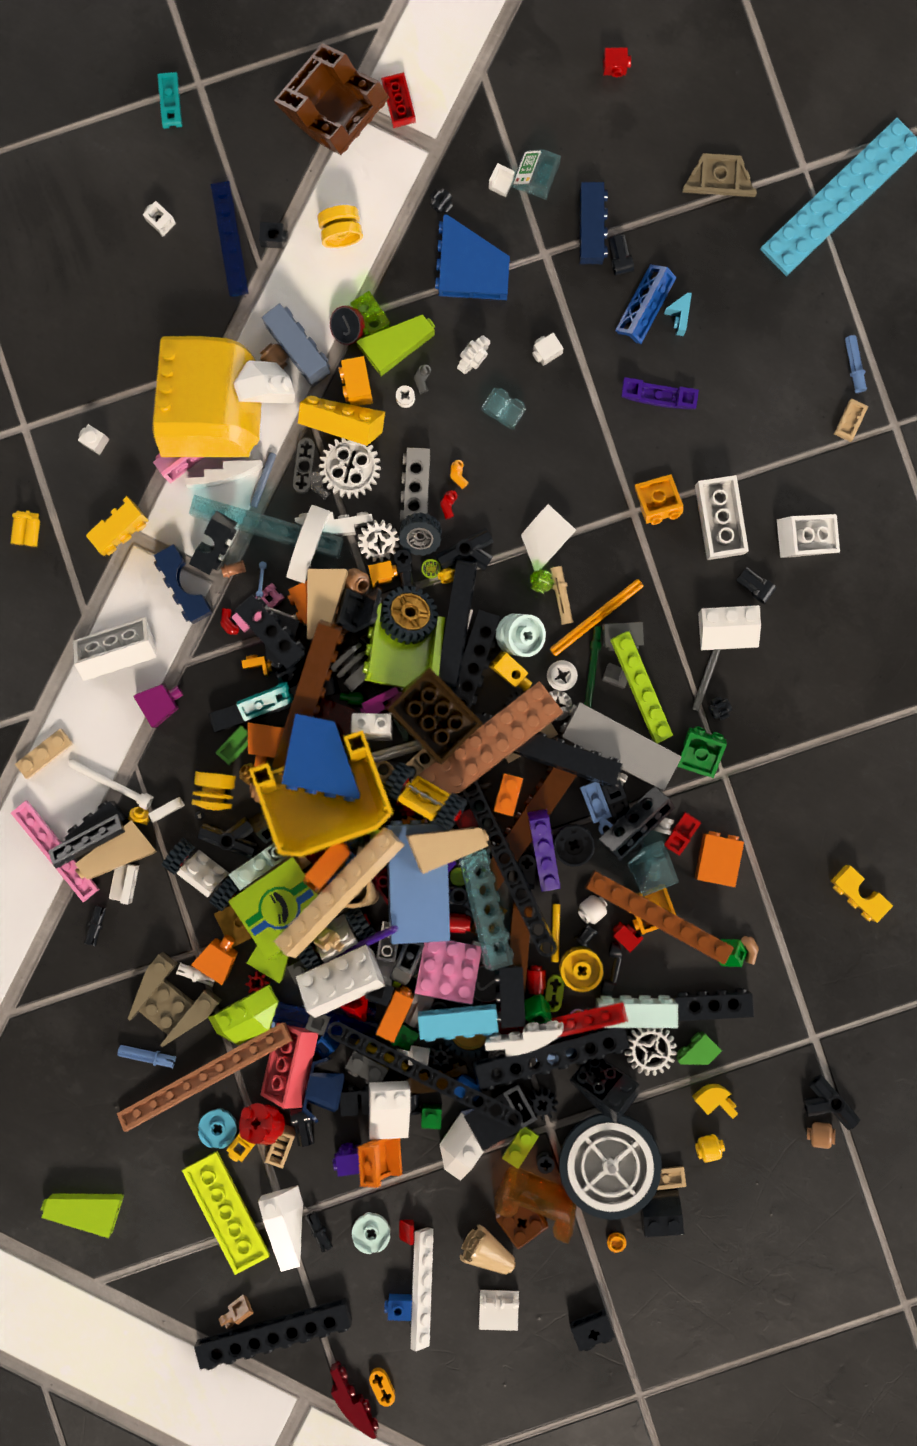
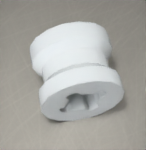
[396,385,415,408]

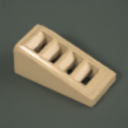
[265,1125,296,1169]

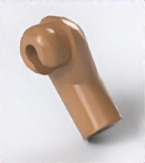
[741,936,759,965]

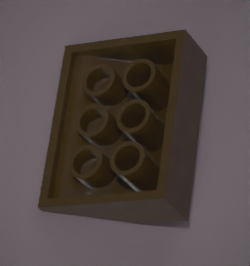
[384,667,483,765]

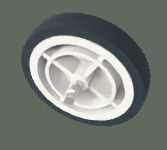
[558,1113,662,1220]

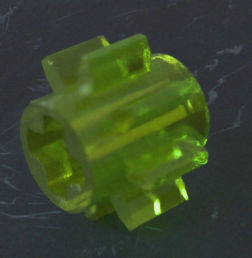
[530,569,553,594]

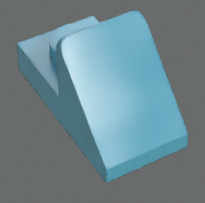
[664,293,692,336]

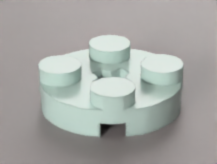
[352,1212,390,1254]

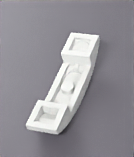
[286,505,330,584]

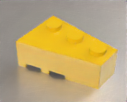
[86,496,149,556]

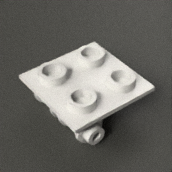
[479,1290,519,1331]

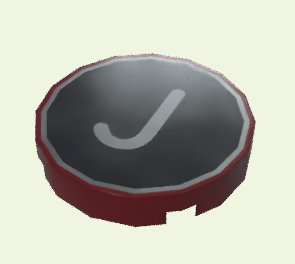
[330,305,365,345]
[473,964,500,1003]

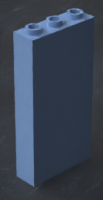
[386,819,450,944]

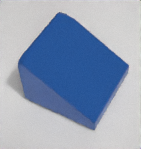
[315,1030,340,1059]

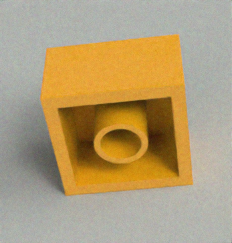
[339,356,373,406]

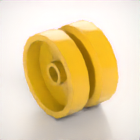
[317,205,363,248]
[559,946,604,992]

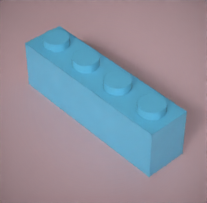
[418,1004,498,1041]

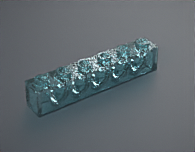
[459,850,514,971]

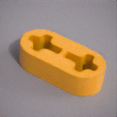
[369,1367,395,1407]

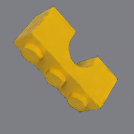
[831,865,893,923]

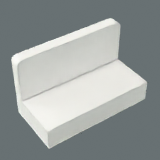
[109,864,139,905]

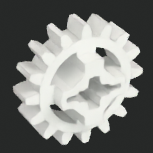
[457,335,490,374]
[358,520,400,562]

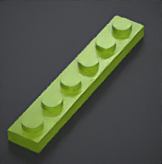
[610,631,673,744]

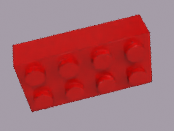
[381,72,416,128]

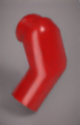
[440,490,458,519]
[221,608,239,635]

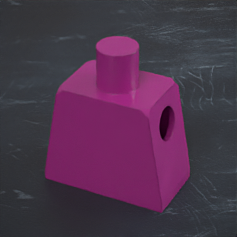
[133,684,183,728]

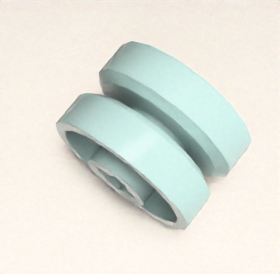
[496,613,546,657]

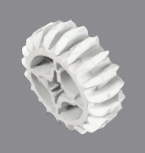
[624,1028,677,1076]

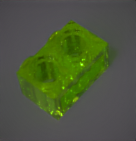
[350,291,391,336]

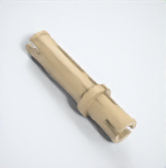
[550,566,574,625]

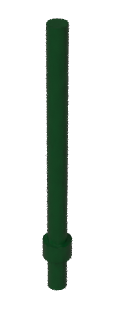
[584,626,602,708]

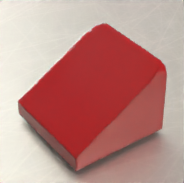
[399,1220,414,1245]

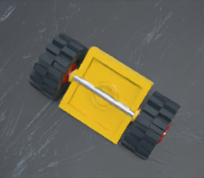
[384,762,467,831]

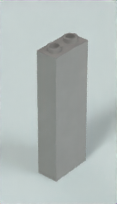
[559,703,682,791]

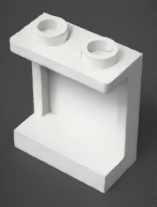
[351,713,393,741]

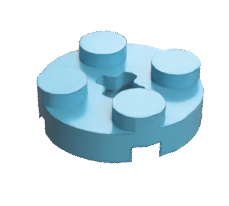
[198,1108,238,1149]

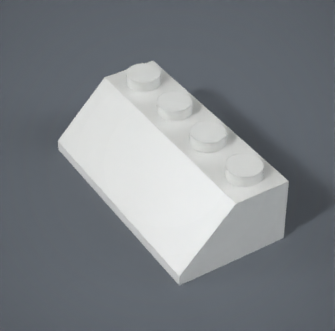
[73,617,156,681]

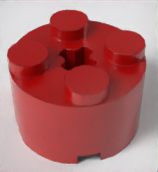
[239,1103,285,1145]

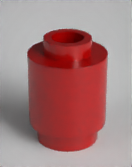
[449,913,471,933]
[526,965,546,994]

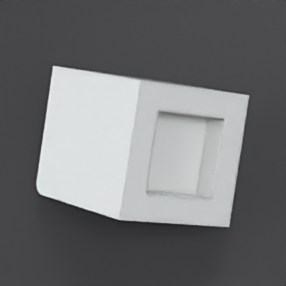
[489,163,515,197]

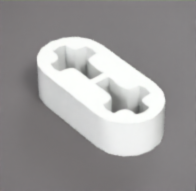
[148,797,185,823]

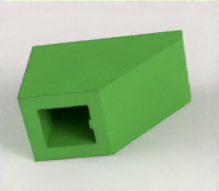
[676,1031,722,1065]

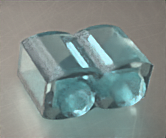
[481,388,526,430]

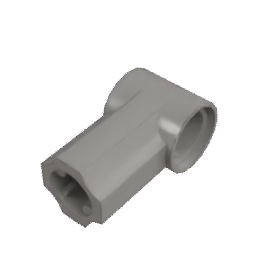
[404,994,434,1029]

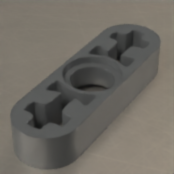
[293,438,316,494]

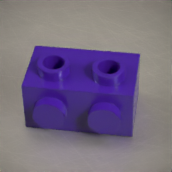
[333,1143,362,1176]

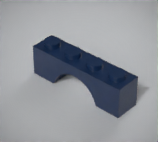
[154,544,213,624]

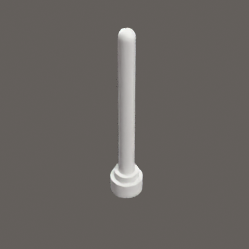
[68,760,154,810]

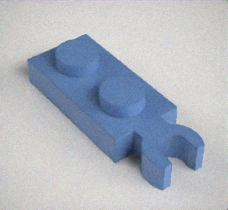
[580,782,613,835]

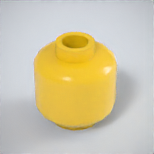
[695,1134,725,1163]

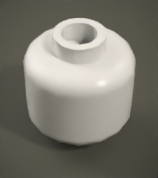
[578,895,607,924]

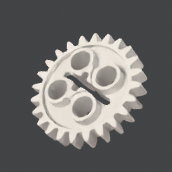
[319,438,381,499]

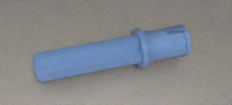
[845,335,867,393]
[118,1045,176,1068]

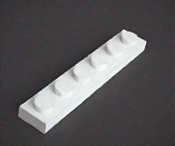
[410,1227,433,1351]

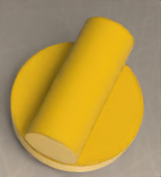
[128,807,149,825]

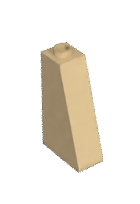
[307,569,348,640]
[75,820,157,880]
[406,827,489,874]

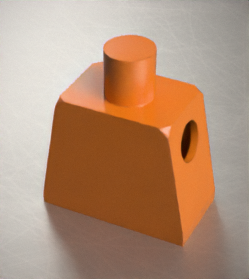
[248,722,284,767]
[191,935,238,985]

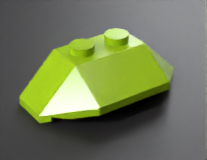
[208,985,279,1046]

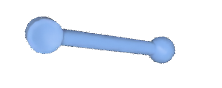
[256,561,267,598]

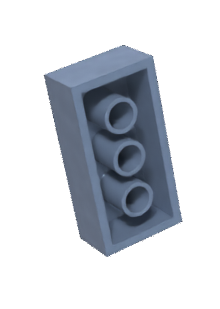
[262,303,330,388]

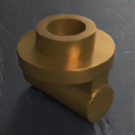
[239,763,256,786]

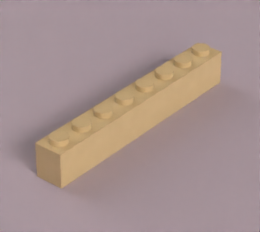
[274,828,405,958]

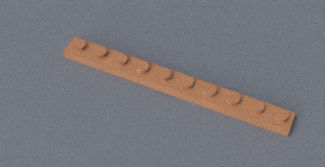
[117,1022,293,1131]

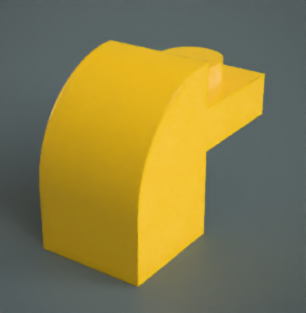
[692,1084,738,1119]

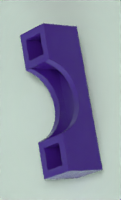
[527,809,561,892]

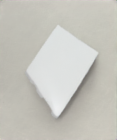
[521,504,576,574]

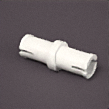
[176,962,215,987]

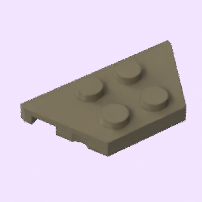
[682,153,757,197]

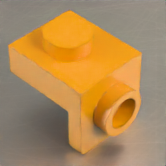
[242,655,272,677]

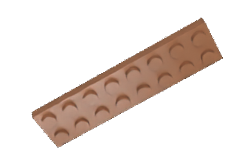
[418,681,564,795]

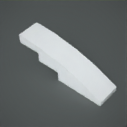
[185,460,264,489]

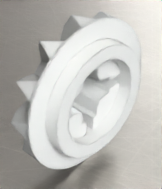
[547,660,578,691]
[549,690,572,721]

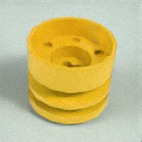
[191,771,236,810]

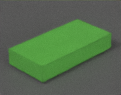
[215,725,248,766]

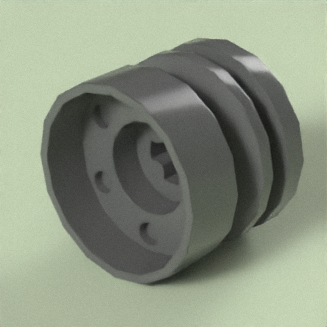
[331,642,368,693]

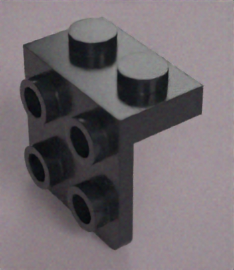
[335,588,382,633]

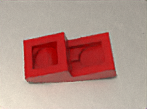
[664,811,701,856]

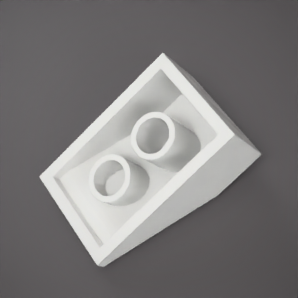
[777,514,840,558]
[369,1081,410,1140]

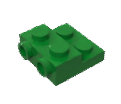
[677,726,727,778]

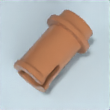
[221,560,246,578]

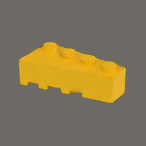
[298,396,385,446]

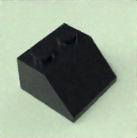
[641,1189,684,1238]

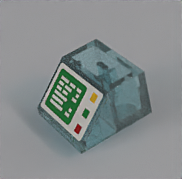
[511,149,561,200]

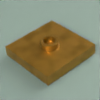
[214,905,252,947]

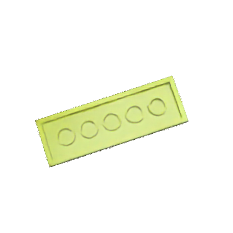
[182,1151,270,1275]

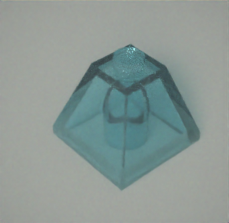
[628,840,679,897]

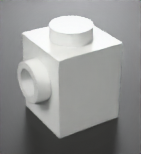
[532,333,564,366]
[78,424,110,455]

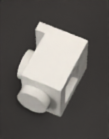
[143,201,176,236]

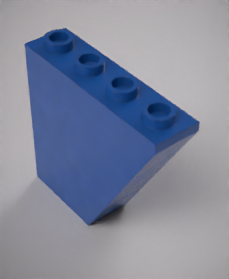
[435,215,510,300]
[282,714,361,802]

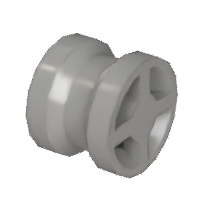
[653,818,674,835]

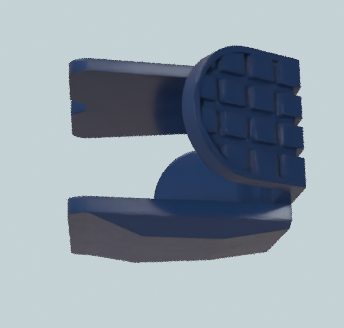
[302,1057,344,1124]

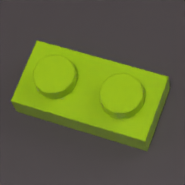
[502,1126,539,1169]

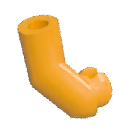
[450,460,469,489]

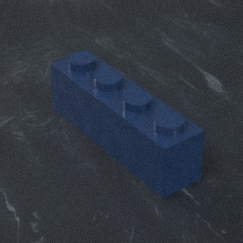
[580,182,608,264]

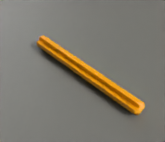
[550,579,643,656]

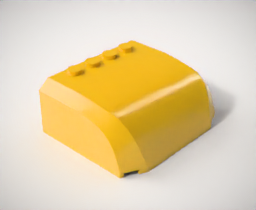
[153,336,262,457]
[249,730,393,857]

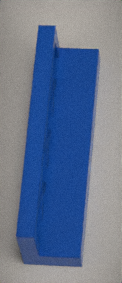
[615,264,676,344]

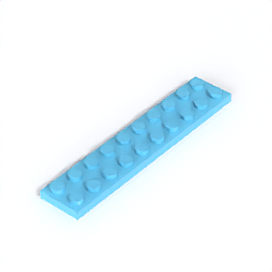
[760,118,917,276]

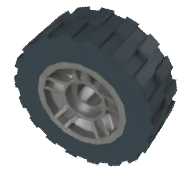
[399,512,442,556]

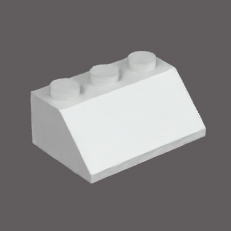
[698,605,761,650]

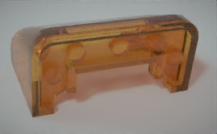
[494,1167,577,1244]

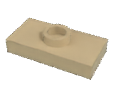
[834,398,868,442]

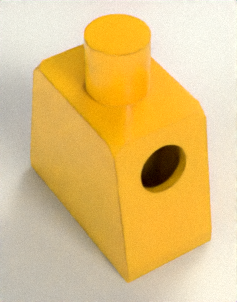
[489,652,532,691]

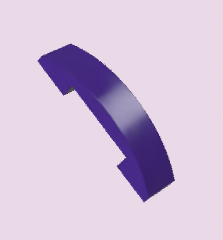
[621,377,699,409]

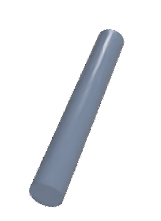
[250,452,276,508]

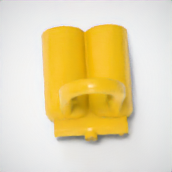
[10,511,40,547]

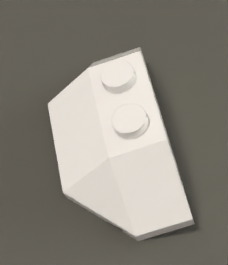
[234,360,295,404]
[440,1109,484,1181]

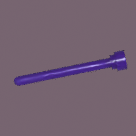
[326,925,398,963]

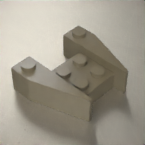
[128,952,222,1047]

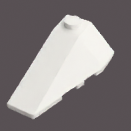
[258,1185,303,1272]

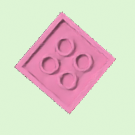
[415,941,482,1005]

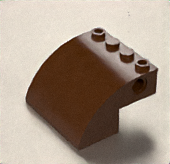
[274,43,390,155]

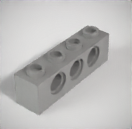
[400,448,430,522]

